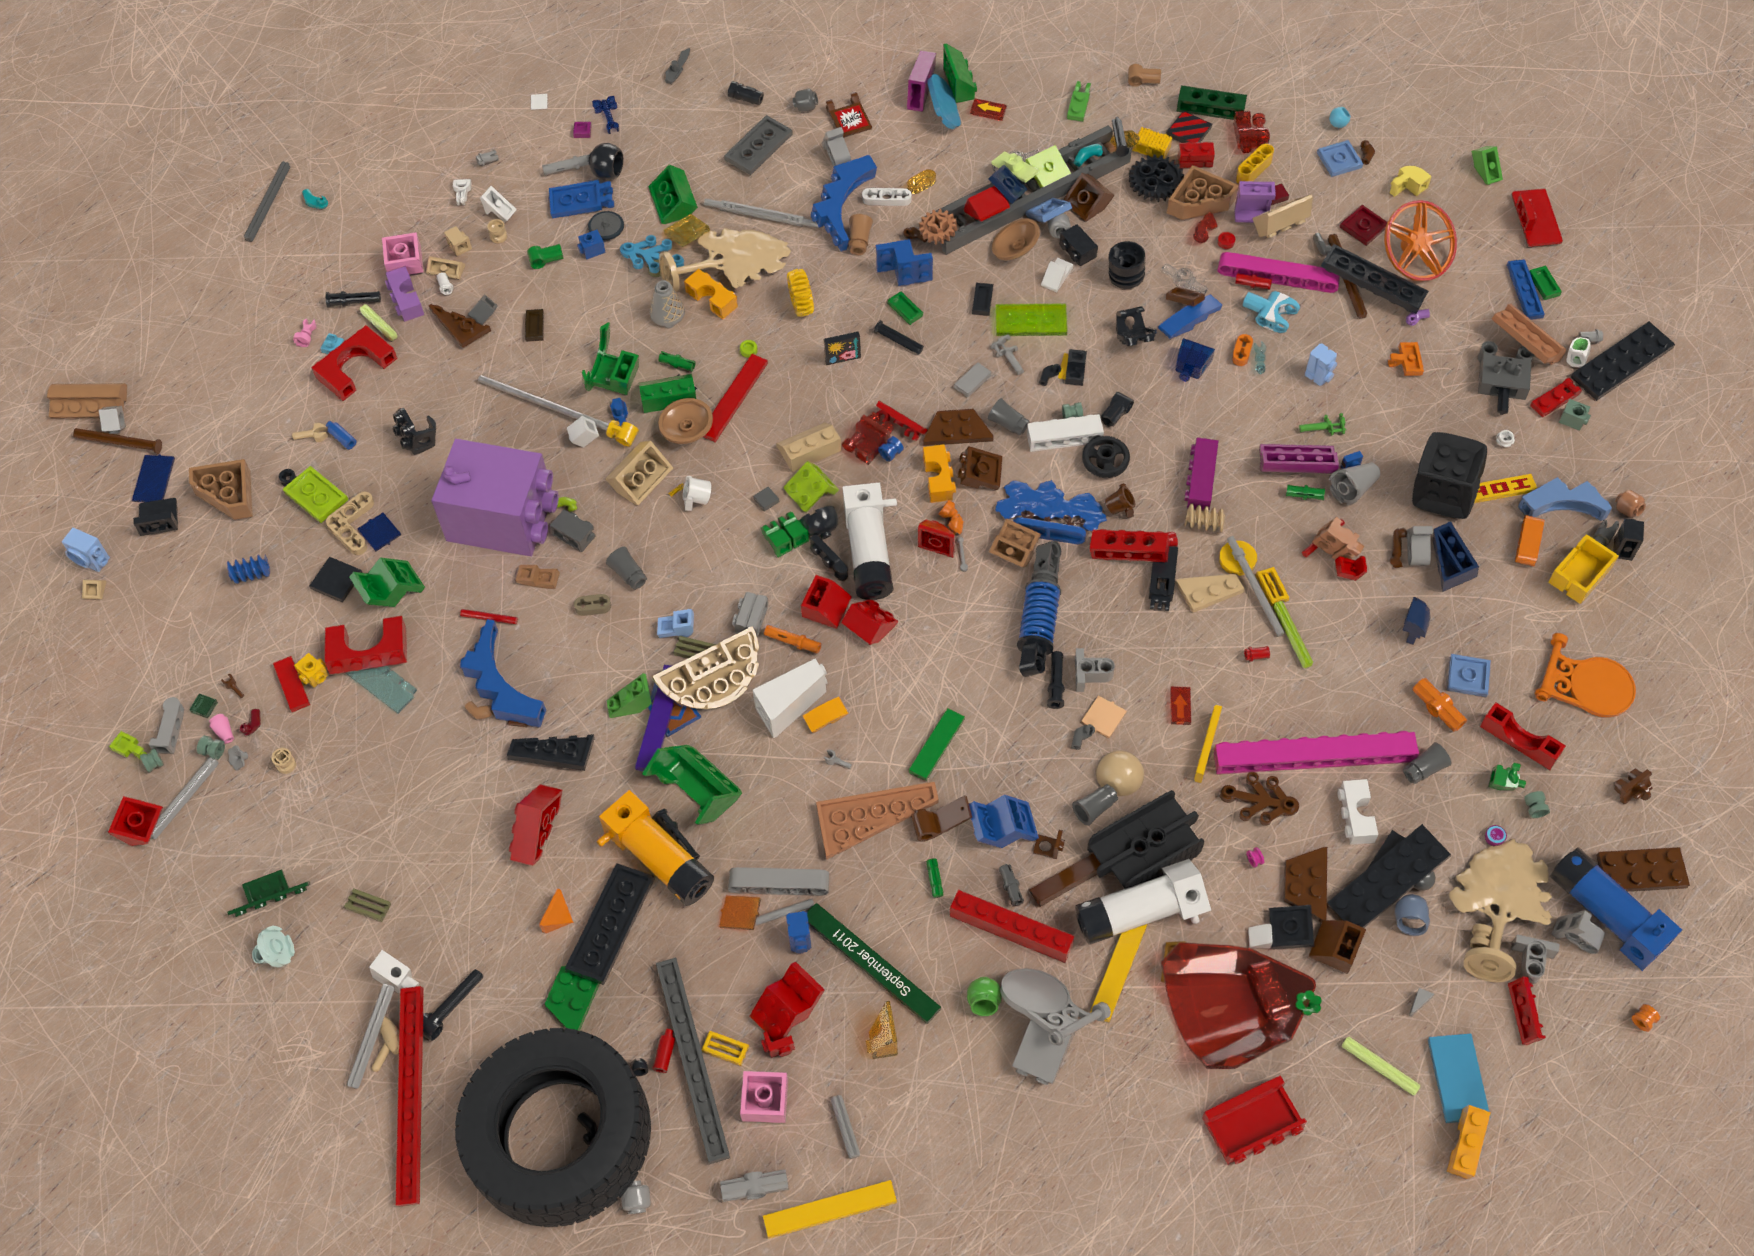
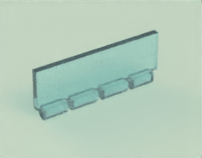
[344,666,417,714]

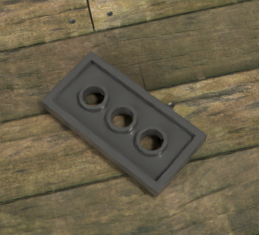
[724,115,793,175]

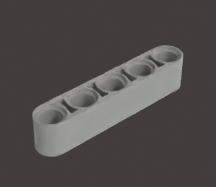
[728,867,829,896]

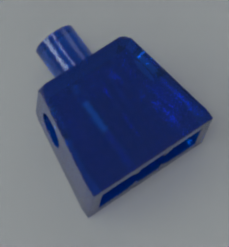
[1175,338,1215,382]

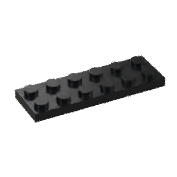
[1320,244,1429,314]
[1571,321,1675,401]
[1327,824,1451,928]
[565,863,655,985]

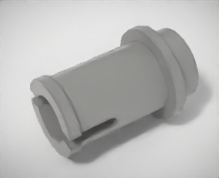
[476,150,499,166]
[1578,329,1603,343]

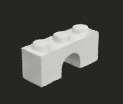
[1338,779,1378,845]

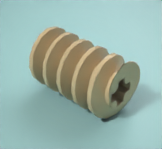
[1185,504,1225,533]

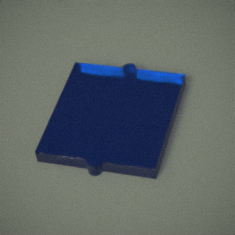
[358,512,401,552]

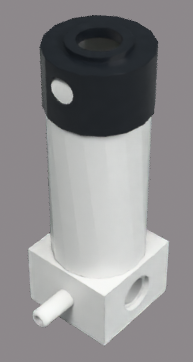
[843,483,897,600]
[1075,859,1211,945]

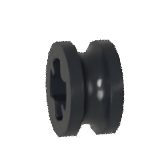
[279,469,296,487]

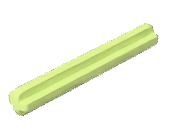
[1342,1037,1420,1095]

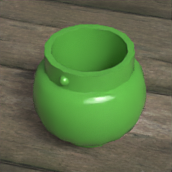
[967,977,1002,1016]

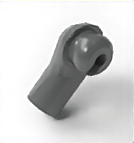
[1313,233,1331,256]

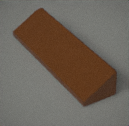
[1029,853,1101,907]

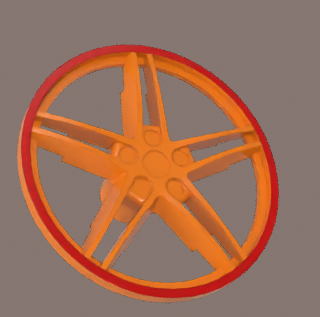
[1384,200,1457,281]

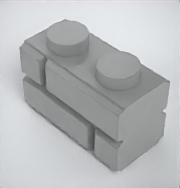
[732,592,768,637]

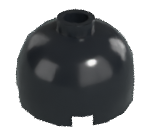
[800,506,838,540]

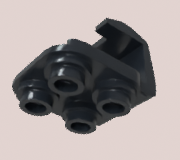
[1116,306,1157,346]
[393,408,436,455]

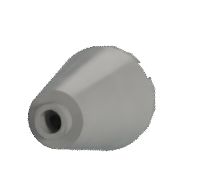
[1329,463,1380,505]

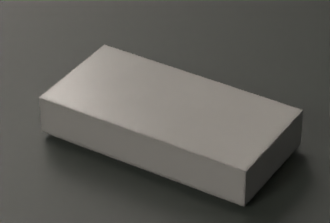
[954,362,991,397]

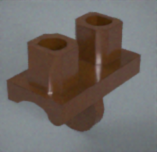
[1614,768,1653,804]

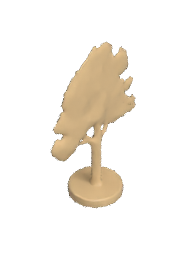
[659,228,791,293]
[1449,839,1552,982]

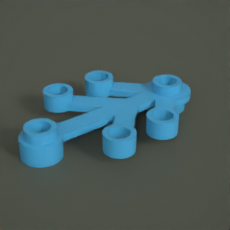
[620,235,684,273]

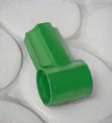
[527,244,564,269]

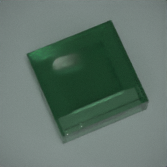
[189,693,218,719]

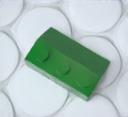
[943,43,977,103]
[648,164,698,224]
[639,374,697,413]

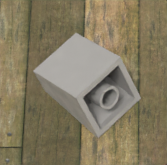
[1012,1018,1076,1085]

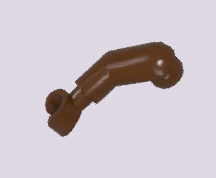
[1390,527,1407,568]

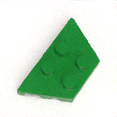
[544,966,600,1031]

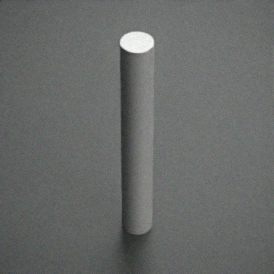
[753,899,814,926]

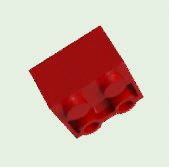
[801,575,852,629]
[841,600,899,645]

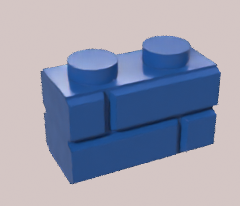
[786,911,812,954]

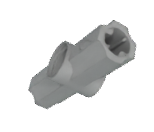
[720,1169,789,1202]

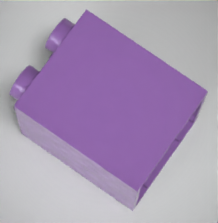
[431,438,559,557]

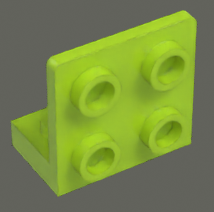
[784,461,839,512]

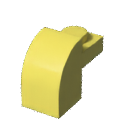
[1390,166,1432,197]

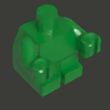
[1488,763,1526,791]

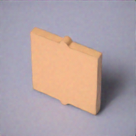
[1081,695,1127,738]

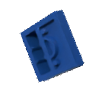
[875,239,933,286]
[969,795,1039,848]

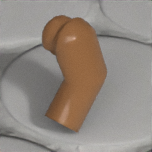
[465,701,494,719]

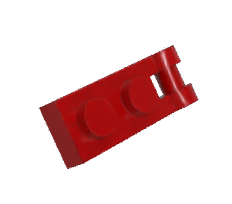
[1530,378,1582,418]

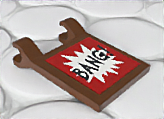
[826,92,872,138]

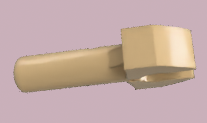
[292,423,328,442]

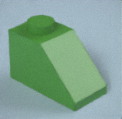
[1471,146,1503,185]

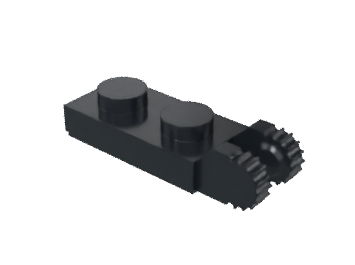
[810,534,848,581]

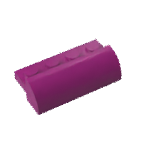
[1259,444,1339,474]

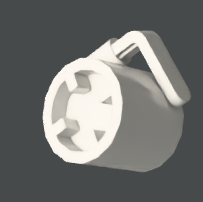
[683,476,711,511]

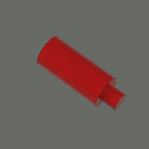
[652,1029,675,1073]

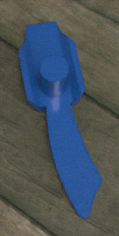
[610,397,628,426]

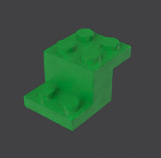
[349,557,425,607]

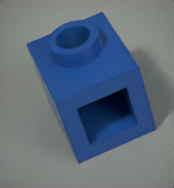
[577,230,606,260]

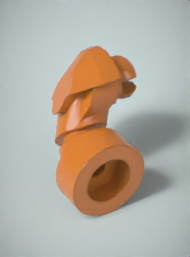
[938,499,964,535]

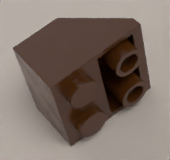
[1308,920,1366,974]

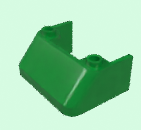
[642,745,742,825]

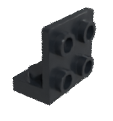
[133,498,178,536]

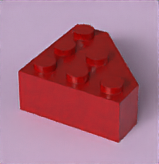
[509,784,563,866]

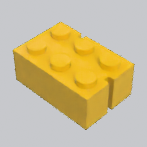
[1548,534,1619,604]

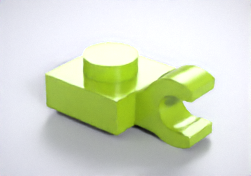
[109,731,147,759]

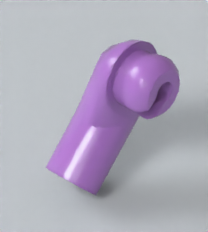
[1406,309,1430,326]

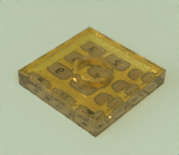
[663,214,710,247]

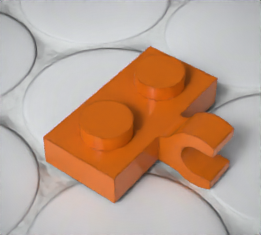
[1388,342,1424,376]

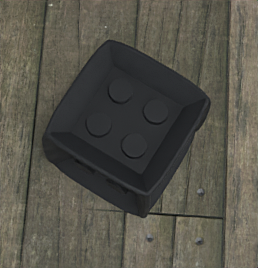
[1412,432,1487,519]

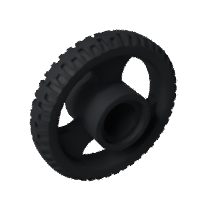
[1082,436,1130,478]

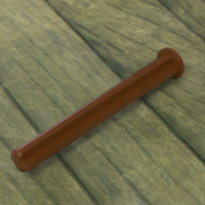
[73,428,162,454]

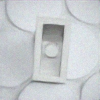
[480,186,517,223]
[1041,258,1073,293]

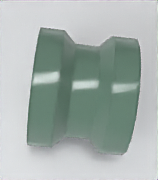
[140,748,164,773]

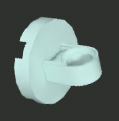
[252,926,295,968]

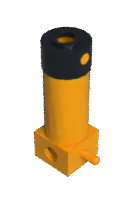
[597,790,714,906]

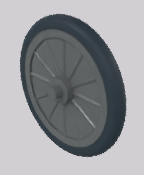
[588,211,624,240]

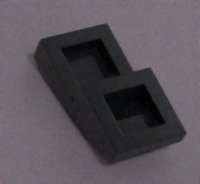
[1065,349,1087,386]

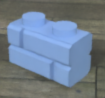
[1305,343,1337,386]

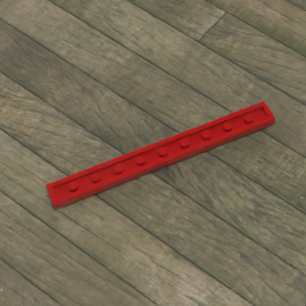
[395,986,424,1207]

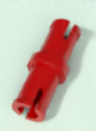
[1235,273,1272,290]

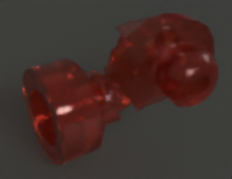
[1193,212,1218,244]

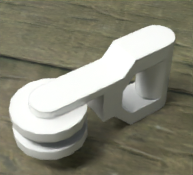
[453,179,472,206]

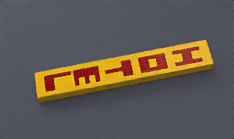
[1474,474,1537,503]

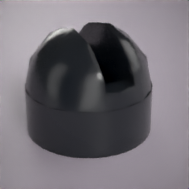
[631,1058,648,1076]

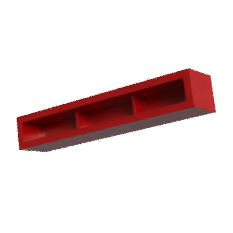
[950,890,1074,963]

